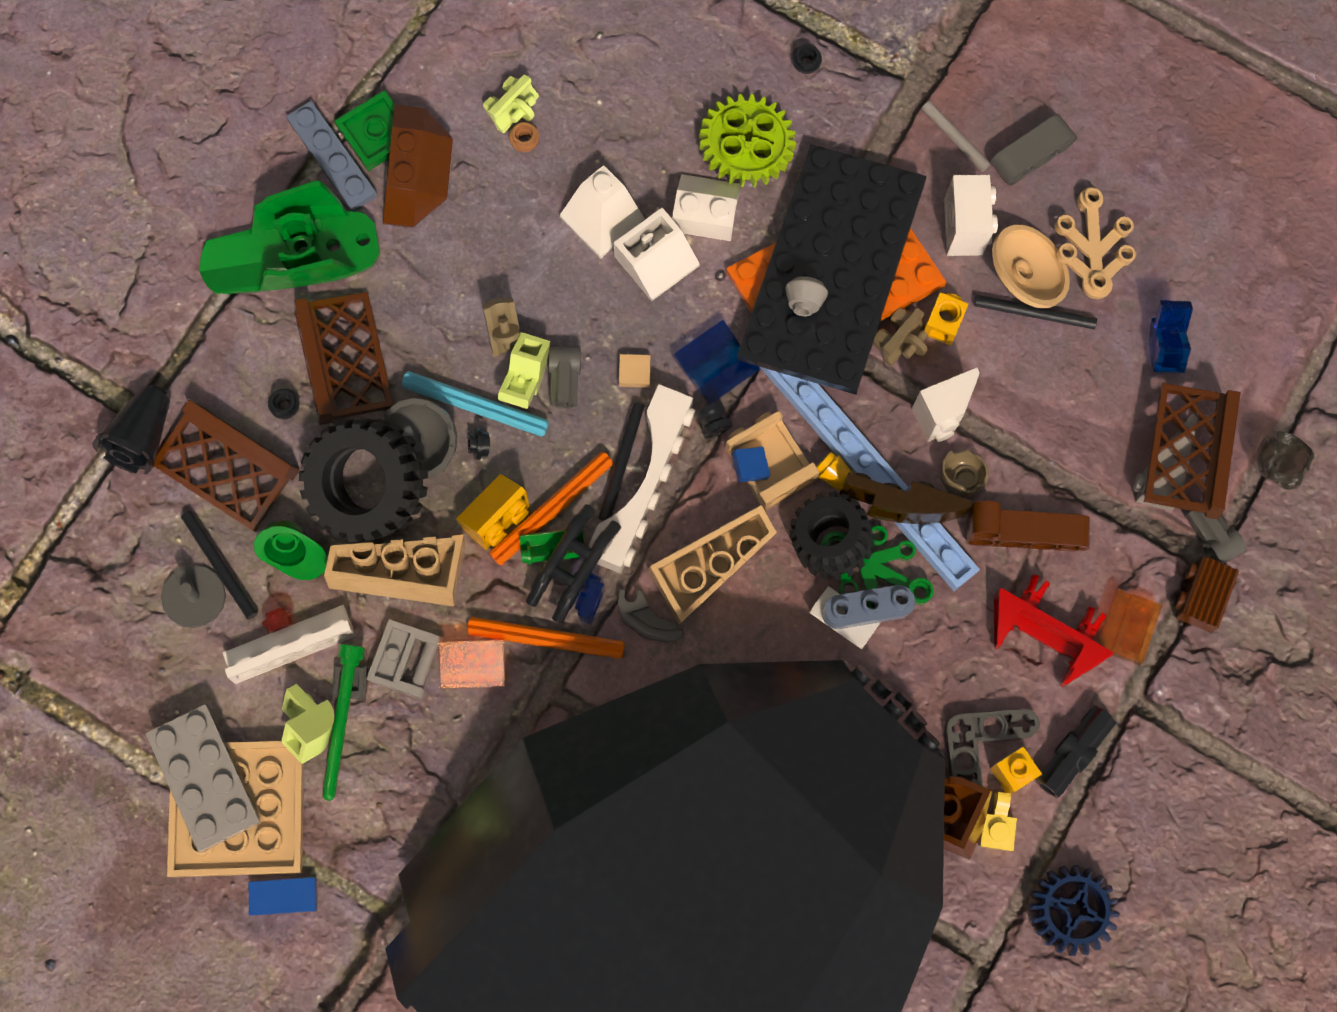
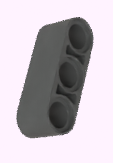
[990,114,1077,186]

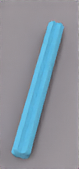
[402,371,549,437]

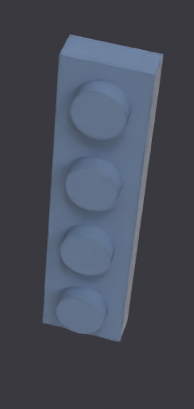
[286,101,377,212]

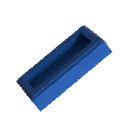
[248,877,317,916]

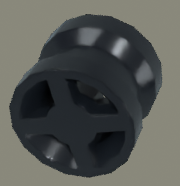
[694,402,732,439]

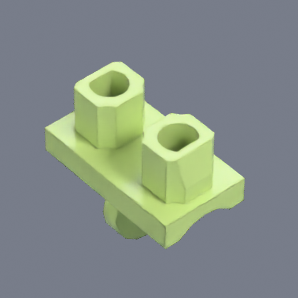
[483,74,539,134]

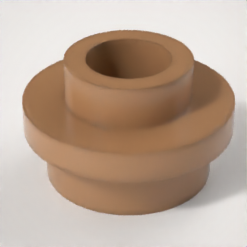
[509,122,540,152]

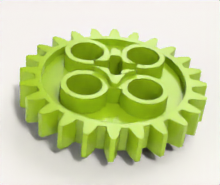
[699,94,796,187]

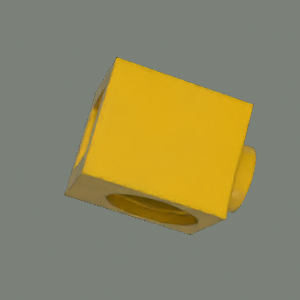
[924,292,969,346]
[990,747,1042,794]

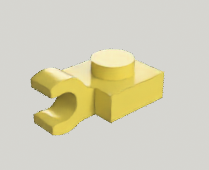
[979,792,1017,851]

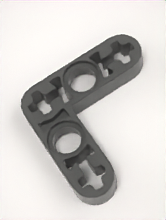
[945,709,1040,786]

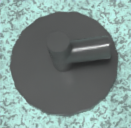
[161,565,226,628]

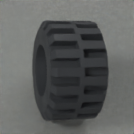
[789,492,874,580]

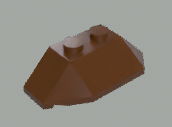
[383,104,453,228]

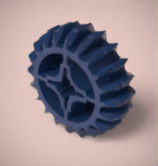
[1028,865,1120,956]

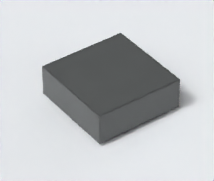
[332,665,368,700]

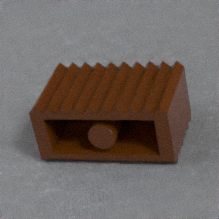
[1174,556,1239,633]

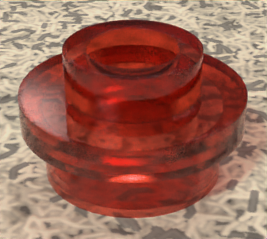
[261,608,293,634]

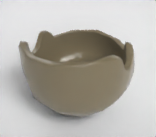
[941,449,989,497]

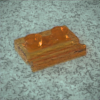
[1098,589,1162,666]
[439,639,506,689]

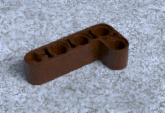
[967,501,1090,552]

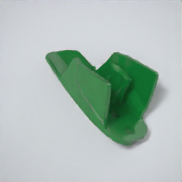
[199,181,380,295]

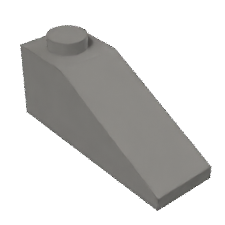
[1133,414,1198,511]

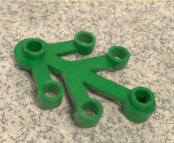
[820,526,934,610]

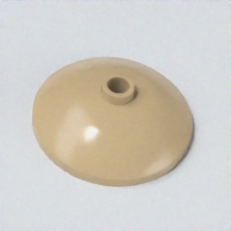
[992,225,1070,308]

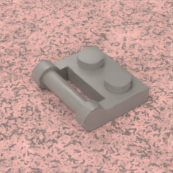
[366,619,444,699]

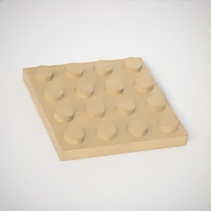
[167,741,304,877]

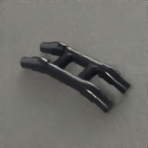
[526,504,621,623]

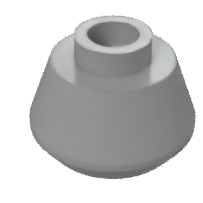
[785,277,828,316]

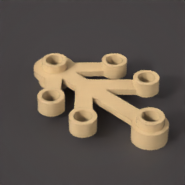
[1054,187,1136,299]

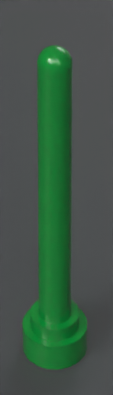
[322,644,365,801]

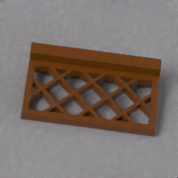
[294,292,393,425]
[1143,383,1241,519]
[154,400,299,532]

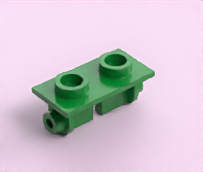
[519,530,584,565]

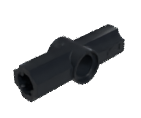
[1035,705,1117,799]

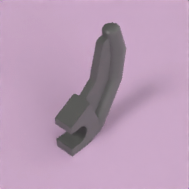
[618,589,684,643]

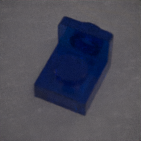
[574,573,606,625]

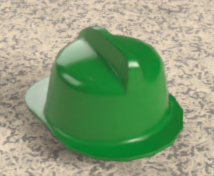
[254,520,328,580]

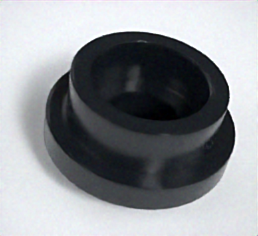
[792,44,822,74]
[268,389,300,420]
[468,428,490,460]

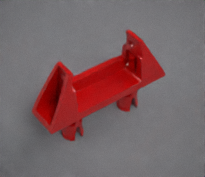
[994,574,1114,688]

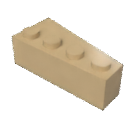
[648,505,777,625]
[324,534,466,606]

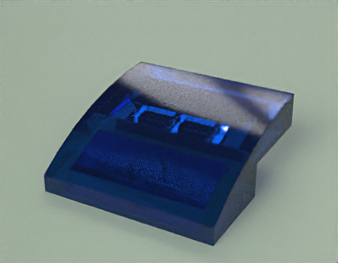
[672,320,760,404]

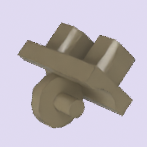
[482,296,520,357]
[874,308,928,367]

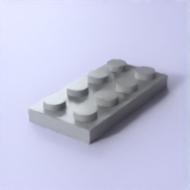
[145,704,262,853]

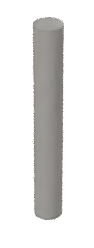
[922,101,991,172]

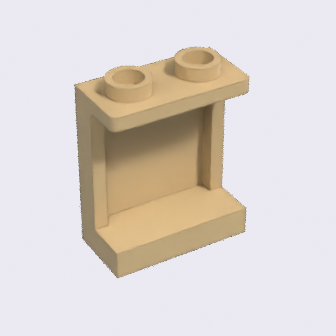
[725,411,820,511]

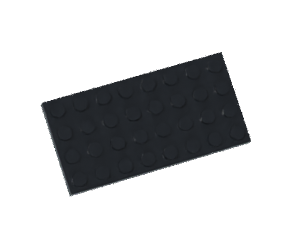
[737,144,927,395]

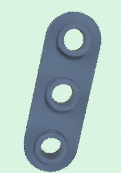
[822,585,915,629]

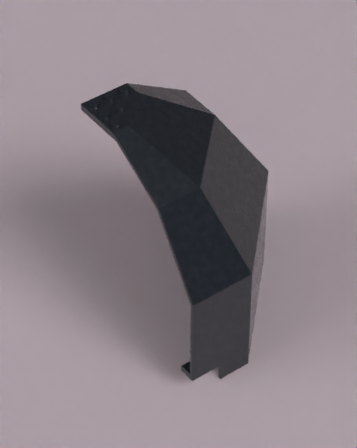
[385,660,945,1012]

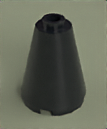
[92,385,170,474]

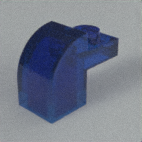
[1149,300,1193,373]

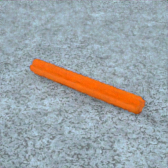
[490,451,613,565]
[467,617,625,659]

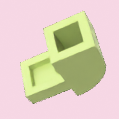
[498,332,550,409]
[281,684,334,764]

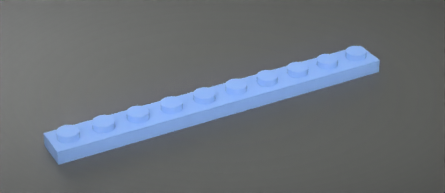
[760,367,980,591]

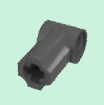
[549,346,581,409]
[1185,511,1246,564]

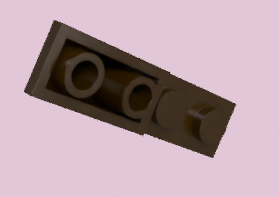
[839,472,973,524]

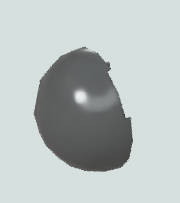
[384,398,457,477]

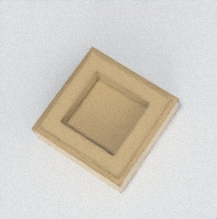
[619,354,651,388]

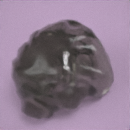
[1257,430,1315,490]

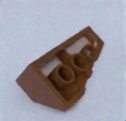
[944,777,992,860]

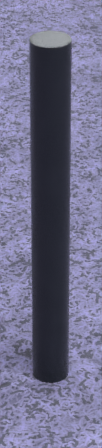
[974,295,1097,330]
[598,402,645,521]
[181,511,258,620]

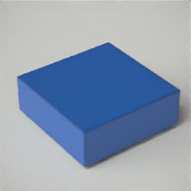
[731,447,771,482]

